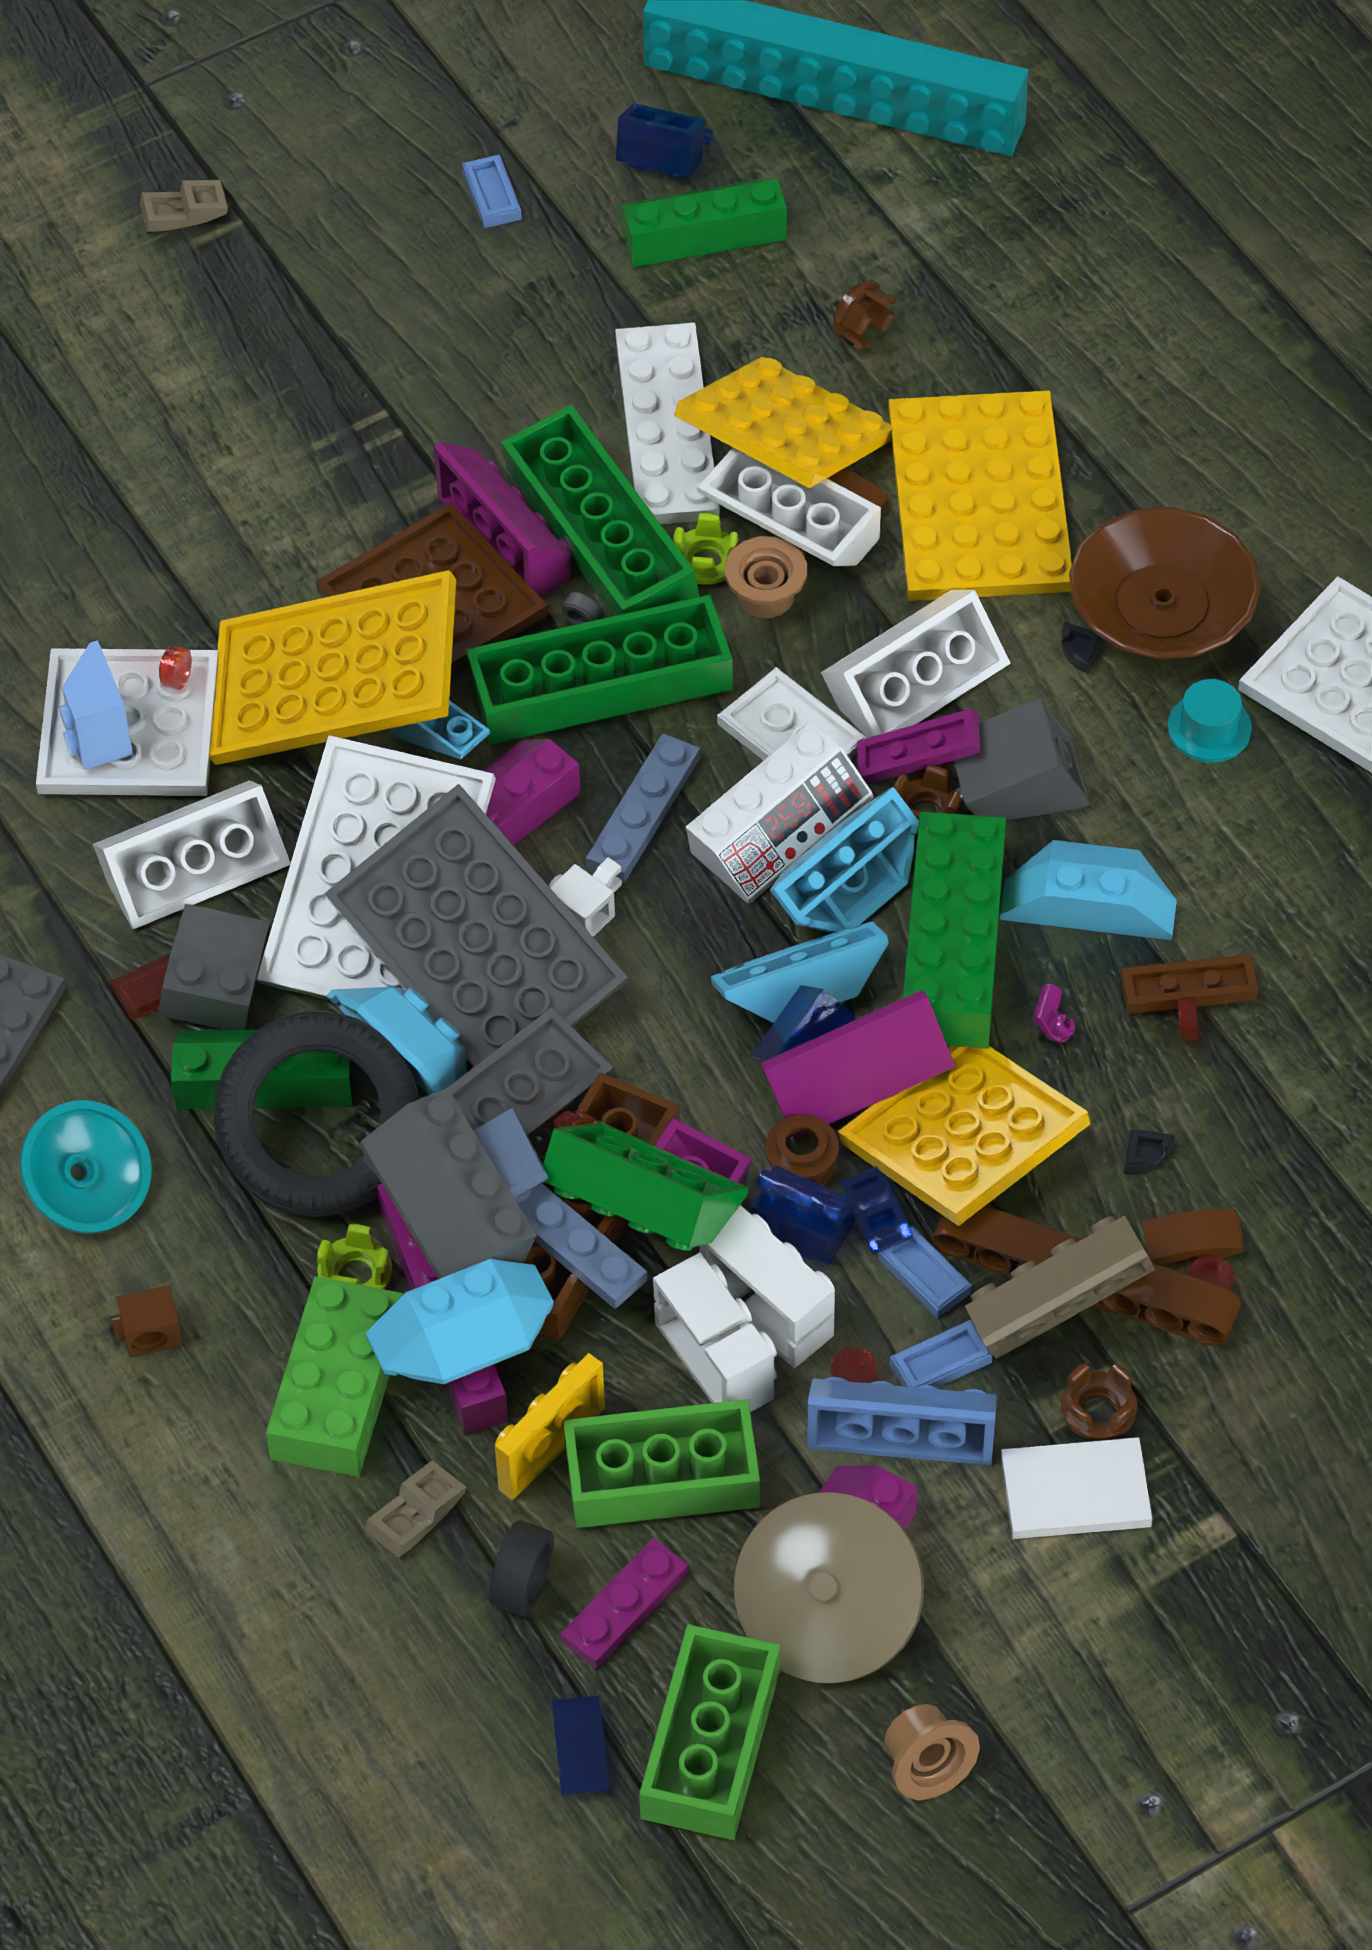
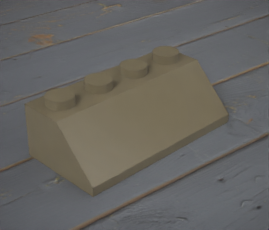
[965,1215,1156,1359]

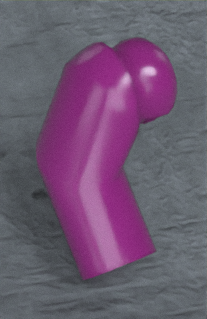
[1033,984,1075,1043]

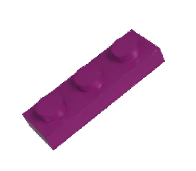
[857,709,980,785]
[560,1538,689,1670]

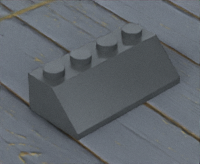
[359,1088,537,1279]

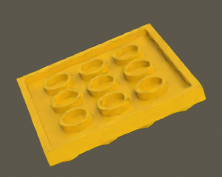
[674,357,893,488]
[838,1046,1090,1226]

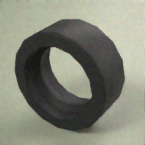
[489,1520,554,1616]

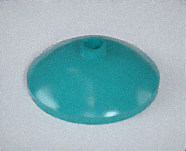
[19,1100,152,1234]

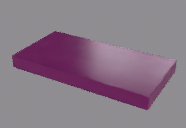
[761,990,955,1140]

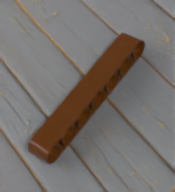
[931,1206,1241,1346]

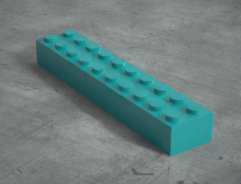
[643,0,1029,156]

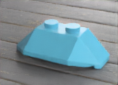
[770,787,919,933]
[999,840,1177,940]
[711,922,889,1024]
[326,987,467,1095]
[366,1259,553,1384]

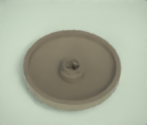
[734,1492,924,1684]

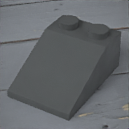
[158,904,270,1030]

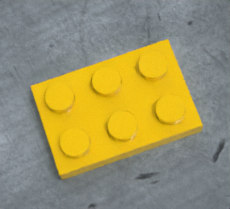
[495,1353,605,1501]

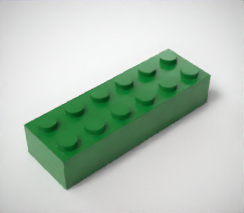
[501,404,700,616]
[466,595,733,745]
[903,812,1006,1049]

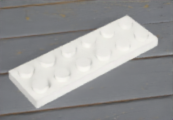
[615,323,720,524]

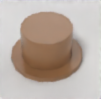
[725,536,807,618]
[884,1704,980,1801]

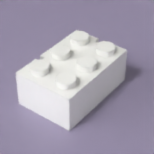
[700,1205,835,1369]
[653,1253,777,1412]

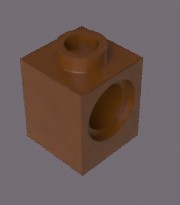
[111,1285,183,1358]

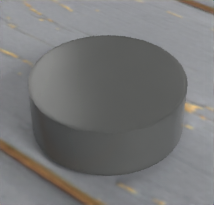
[561,592,605,625]

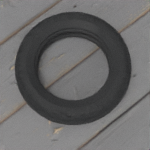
[214,1011,419,1217]

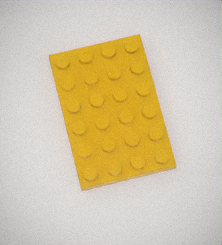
[888,391,1072,601]
[209,570,456,765]

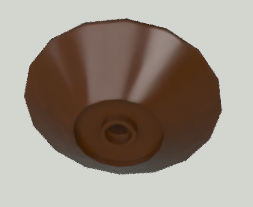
[1069,507,1261,660]

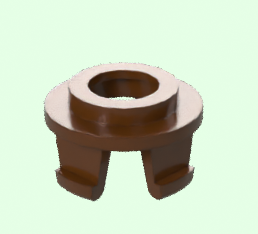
[833,280,896,350]
[894,765,962,838]
[765,1115,839,1191]
[1061,1363,1137,1441]

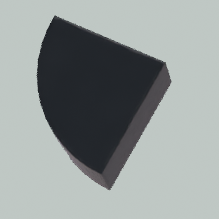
[1061,622,1103,674]
[1124,1129,1175,1175]

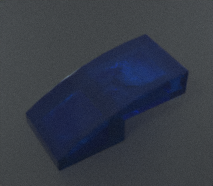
[840,1166,914,1255]
[552,1695,609,1796]

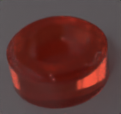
[159,645,192,690]
[1178,996,1199,1041]
[1188,1255,1234,1291]
[831,1347,877,1383]

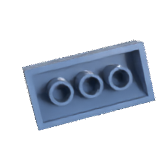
[807,1377,997,1466]

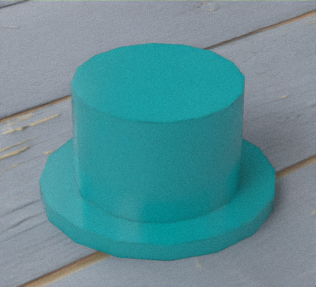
[1167,679,1252,763]

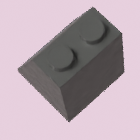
[948,697,1090,821]

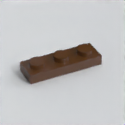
[1120,954,1259,1014]

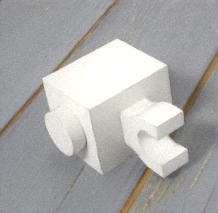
[549,857,622,937]

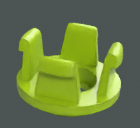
[673,513,739,585]
[317,1224,392,1290]

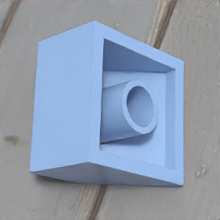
[58,640,133,770]

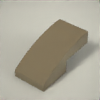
[139,180,228,232]
[365,1460,466,1558]

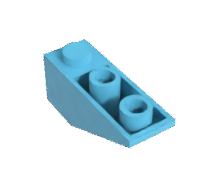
[387,700,490,759]

